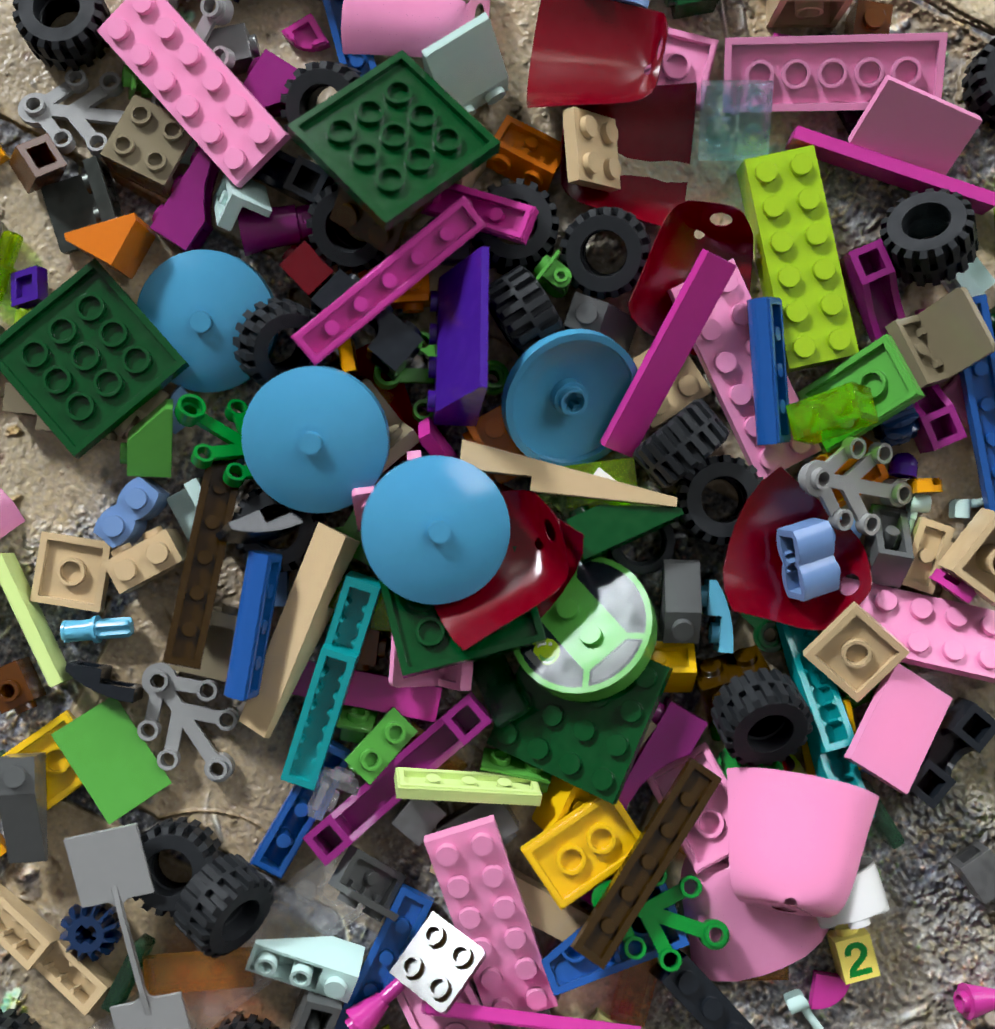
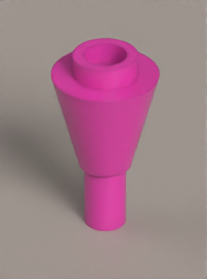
[344,978,406,1029]
[953,983,995,1020]

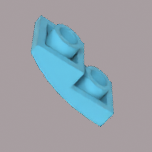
[701,579,734,653]

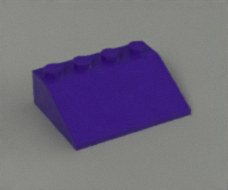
[427,246,489,426]

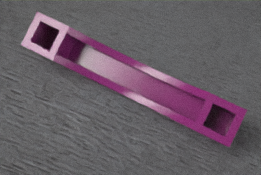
[150,49,297,252]
[839,239,967,454]
[303,691,494,866]
[580,697,708,905]

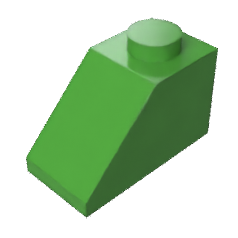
[120,399,173,477]

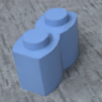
[93,477,170,548]
[776,518,841,601]

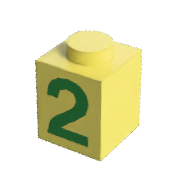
[826,924,881,985]

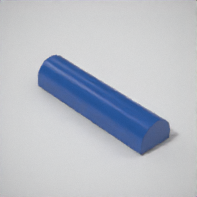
[747,297,791,445]
[224,550,283,701]
[250,739,351,880]

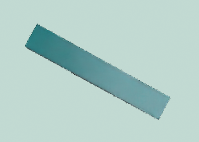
[280,570,381,791]
[776,622,875,818]

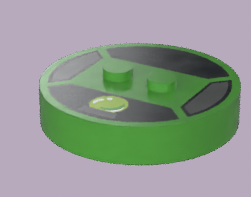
[514,557,657,702]

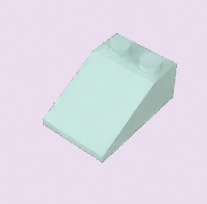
[421,12,508,116]

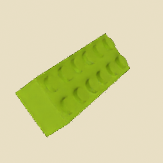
[736,145,859,373]

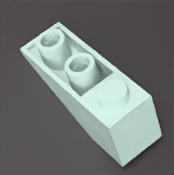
[245,936,365,1003]

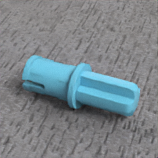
[60,615,135,643]

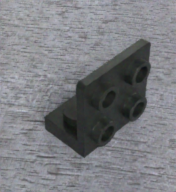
[41,156,124,254]

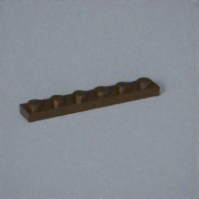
[162,458,245,670]
[571,758,722,970]

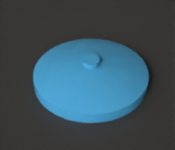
[137,250,278,393]
[501,329,638,468]
[241,365,390,513]
[361,455,510,605]

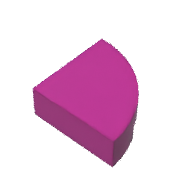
[281,13,330,52]
[929,568,977,604]
[808,970,850,1009]

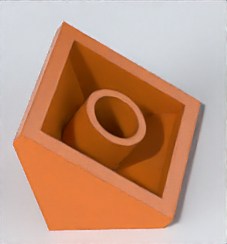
[64,213,156,279]

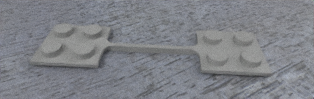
[63,823,191,1029]

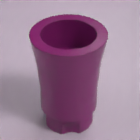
[238,204,313,257]

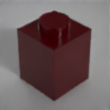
[279,240,335,299]

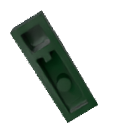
[565,504,684,565]

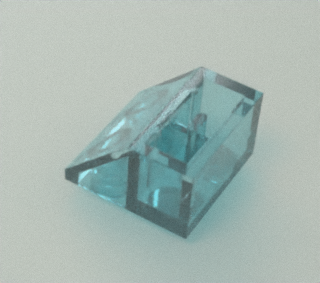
[698,80,774,161]

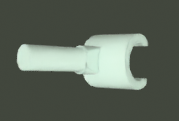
[905,493,932,535]
[949,498,984,519]
[783,989,824,1029]

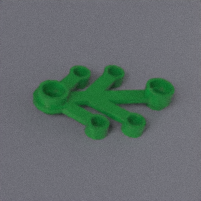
[174,394,254,488]
[591,871,729,972]

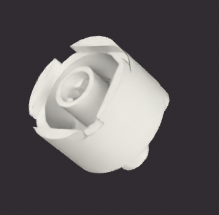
[817,856,890,929]

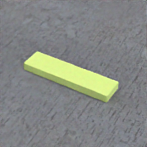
[0,553,73,687]
[394,767,542,806]

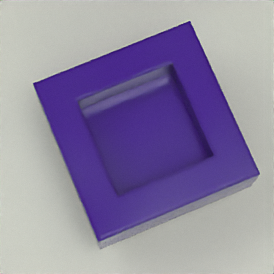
[10,265,48,309]

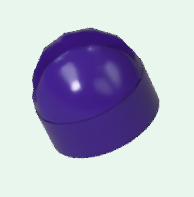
[888,452,918,479]

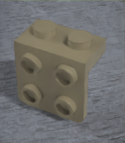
[885,287,995,389]
[170,602,239,682]

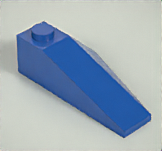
[541,881,690,996]

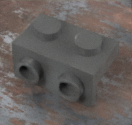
[328,845,406,922]

